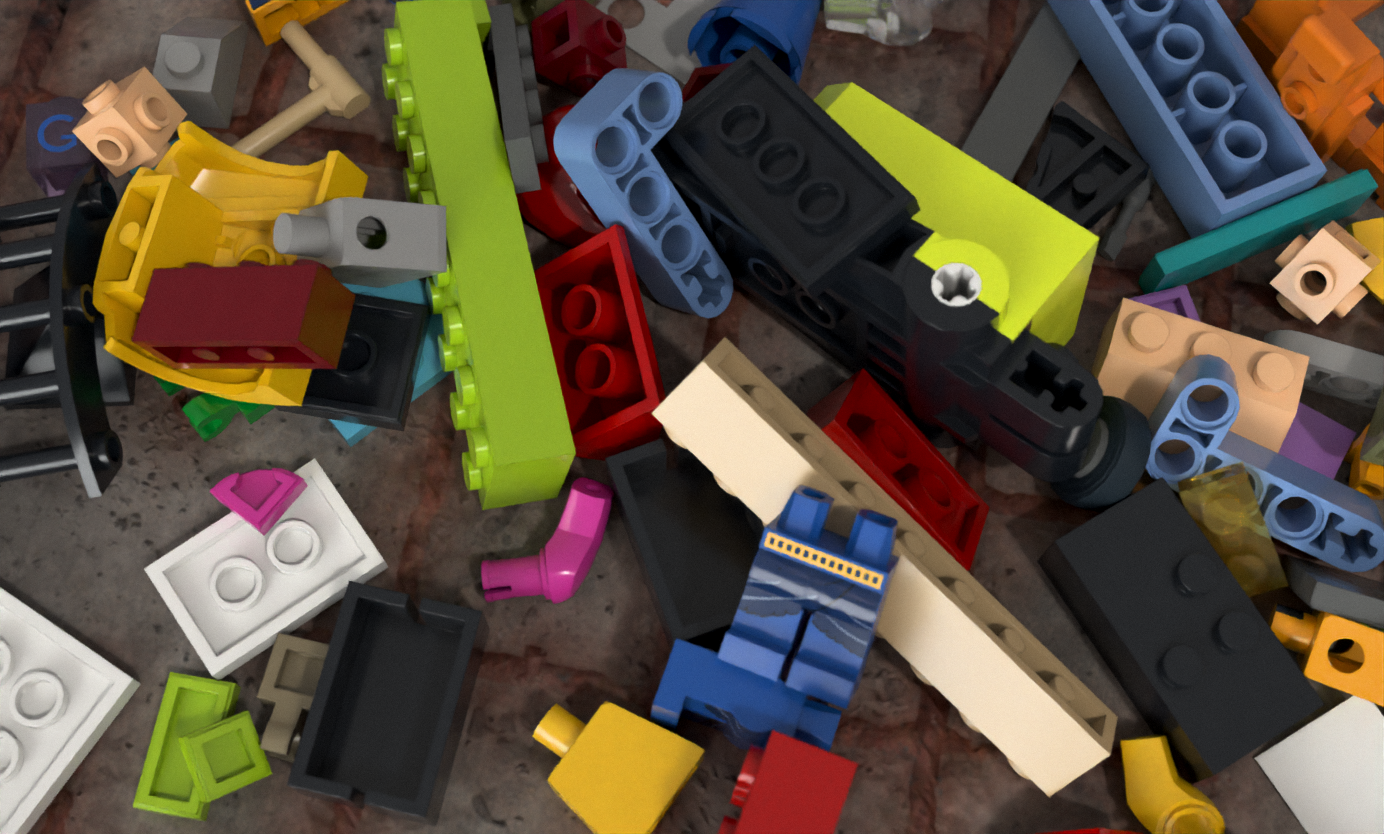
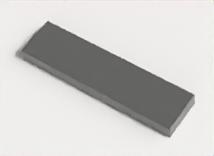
[961,0,1081,182]

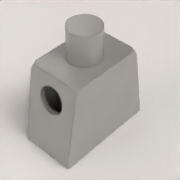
[273,197,447,288]

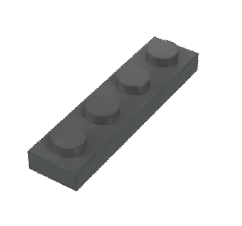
[488,3,549,194]

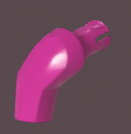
[481,477,614,604]

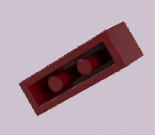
[132,259,356,369]

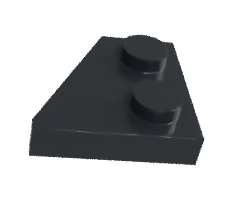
[1025,101,1150,230]

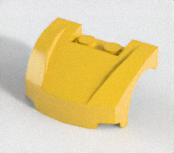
[93,121,369,406]

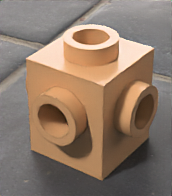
[72,66,187,178]
[1270,220,1381,325]

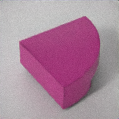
[209,468,308,536]

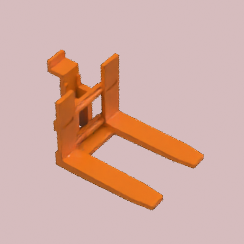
[1236,0,1384,211]

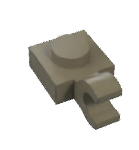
[257,633,329,763]

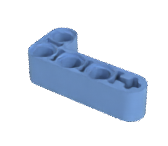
[553,68,733,319]
[1145,354,1384,572]

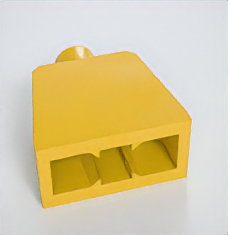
[533,701,705,834]

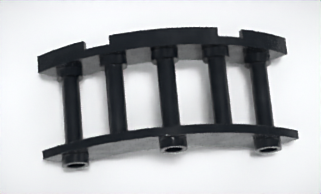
[0,162,123,498]

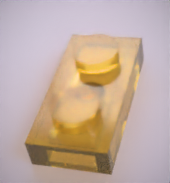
[1177,461,1289,597]

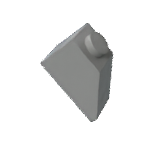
[153,17,248,129]

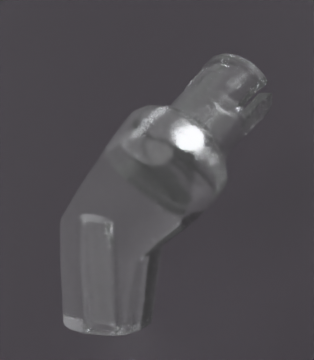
[824,0,943,47]

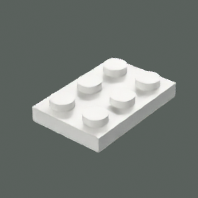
[144,458,388,680]

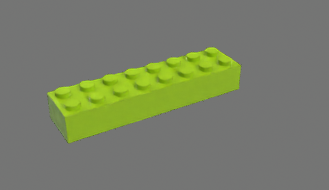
[382,0,576,510]

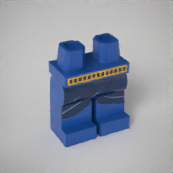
[717,485,900,709]
[650,638,842,752]

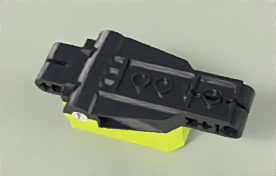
[639,82,1103,482]

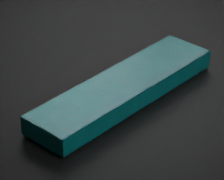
[1138,169,1378,295]

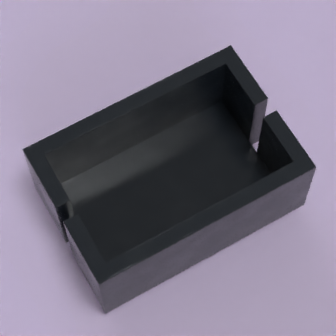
[606,439,765,651]
[287,581,490,827]

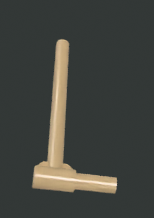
[231,20,371,158]

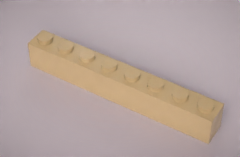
[651,337,1118,797]

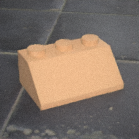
[1091,297,1310,482]

